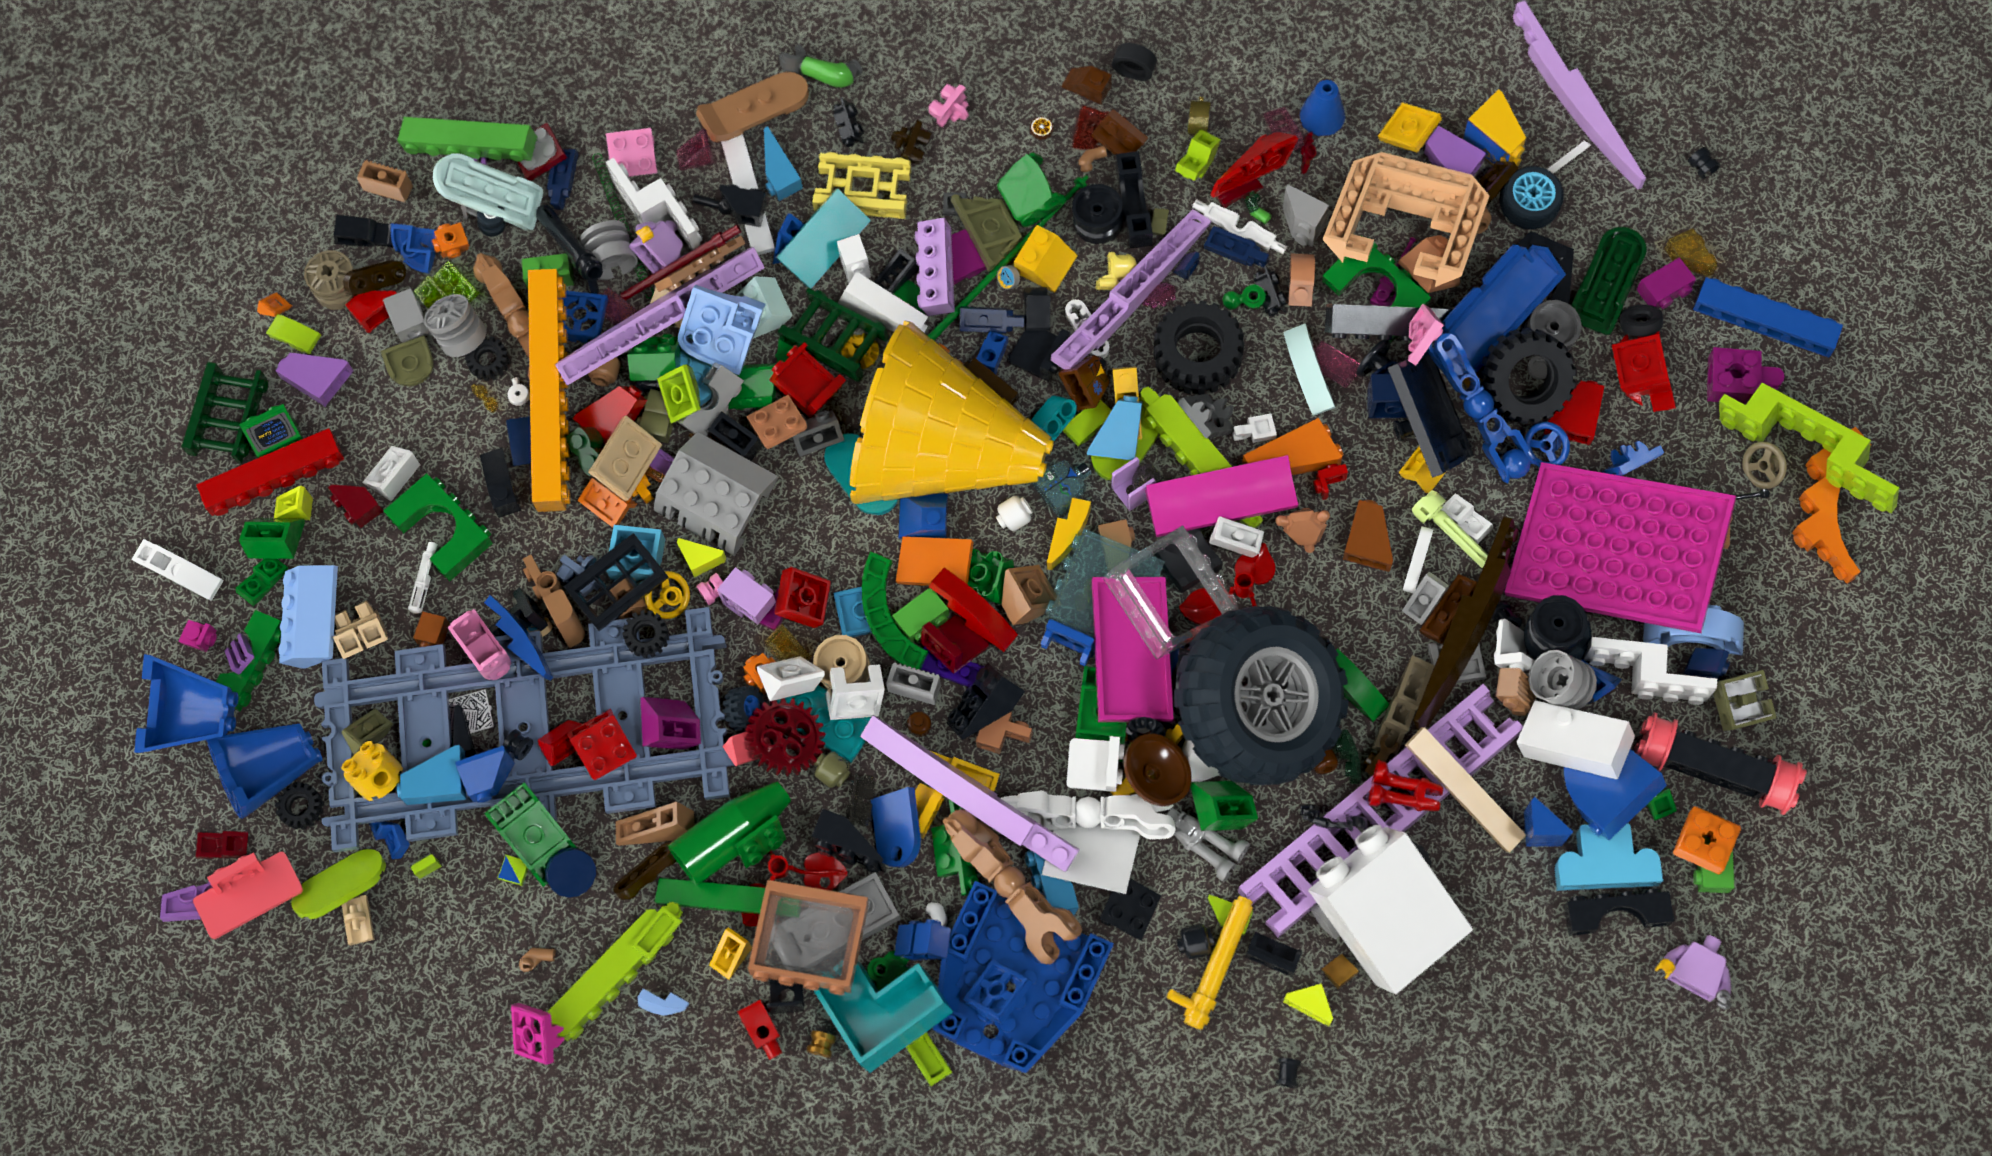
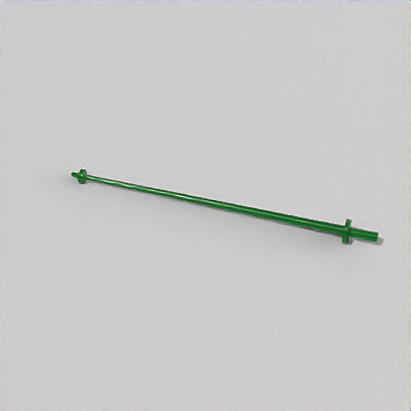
[928,175,1089,341]

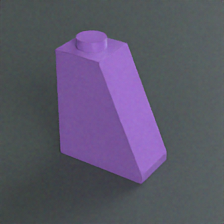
[1424,126,1486,176]
[275,353,354,406]

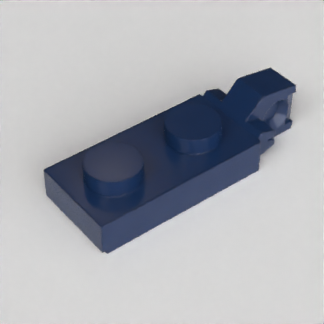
[547,149,579,210]
[1204,226,1269,268]
[960,306,1025,333]

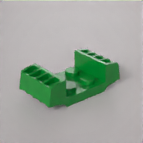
[1075,666,1127,763]
[484,782,577,887]

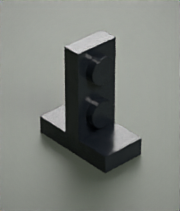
[489,587,548,637]

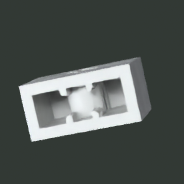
[837,234,871,283]

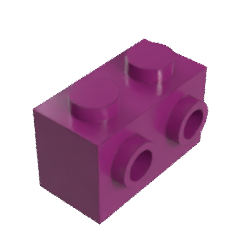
[1637,257,1696,309]

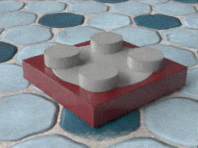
[518,123,567,181]

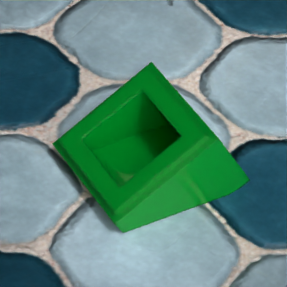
[1646,787,1677,821]

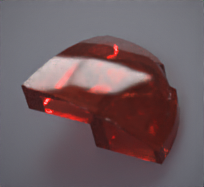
[1071,105,1127,150]

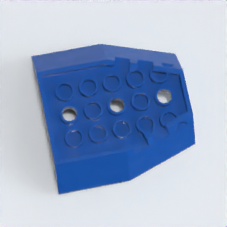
[933,881,1114,1073]

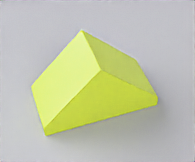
[274,486,313,520]
[677,538,726,578]
[1283,984,1333,1027]

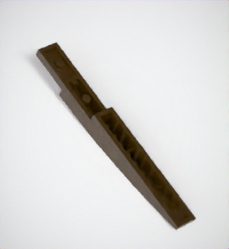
[1413,516,1518,730]

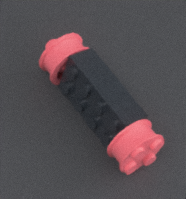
[1634,712,1807,815]

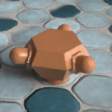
[1275,508,1330,553]

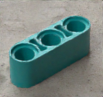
[1031,395,1077,441]

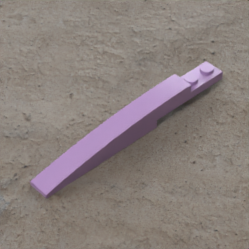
[1513,0,1646,189]
[1051,209,1211,369]
[555,247,764,385]
[860,715,1080,872]

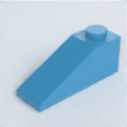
[764,127,803,201]

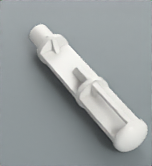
[408,542,438,614]

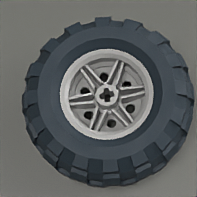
[1174,606,1349,785]

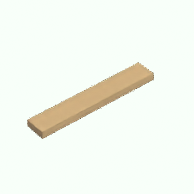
[1405,727,1526,853]

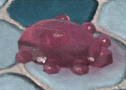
[1143,282,1176,308]

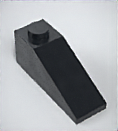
[480,448,522,518]

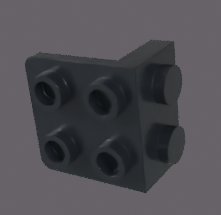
[1009,328,1070,382]

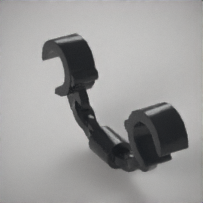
[1300,804,1367,831]

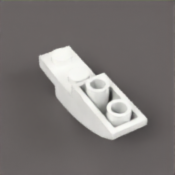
[131,539,224,601]

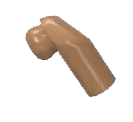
[519,948,555,972]

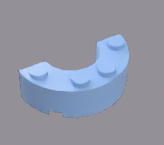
[1643,605,1744,655]

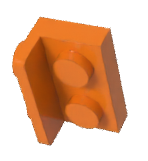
[577,477,637,528]

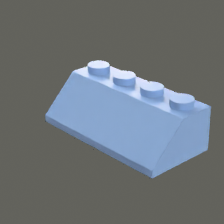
[279,565,338,669]

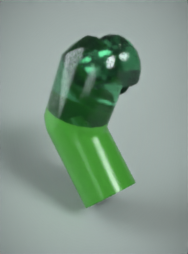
[1245,191,1272,225]

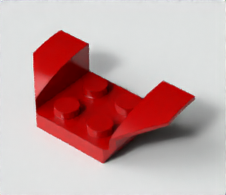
[1612,331,1676,412]

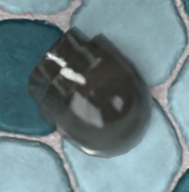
[1132,464,1163,490]

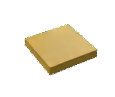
[1378,103,1442,153]

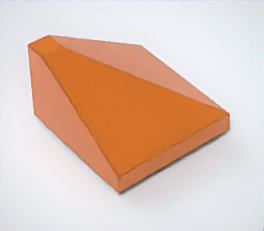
[257,292,292,317]

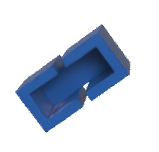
[894,919,951,961]

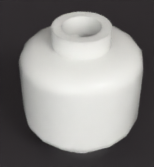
[996,496,1033,531]

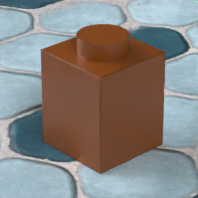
[413,611,450,647]

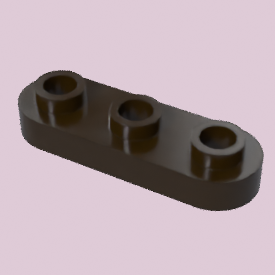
[343,260,406,295]
[613,842,676,900]

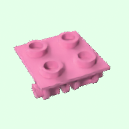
[606,128,657,176]

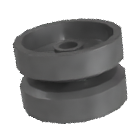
[1524,300,1582,356]

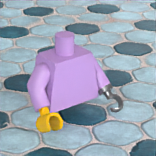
[628,220,684,283]
[1655,935,1731,1009]

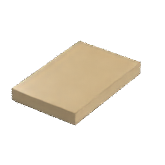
[588,416,663,501]

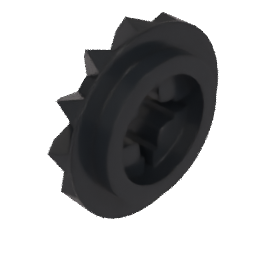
[1126,717,1166,740]

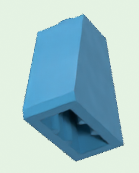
[1087,395,1143,460]
[397,745,466,805]

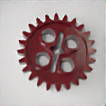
[745,698,826,777]

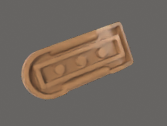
[696,72,809,142]

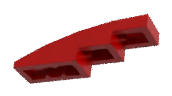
[929,567,1018,652]

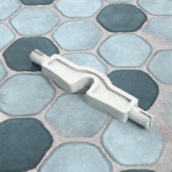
[1192,199,1288,255]

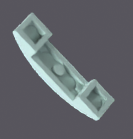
[1284,323,1336,416]

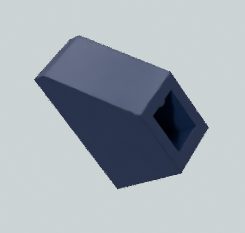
[1683,648,1730,681]

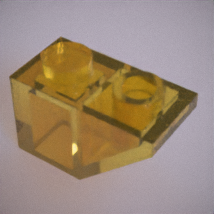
[1664,228,1717,277]

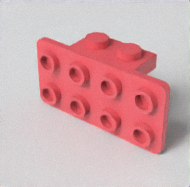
[193,852,303,939]

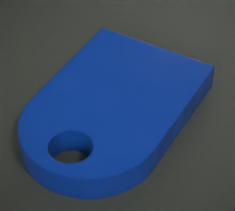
[871,787,921,868]

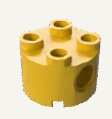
[341,741,403,801]

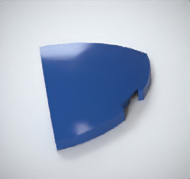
[391,224,436,274]

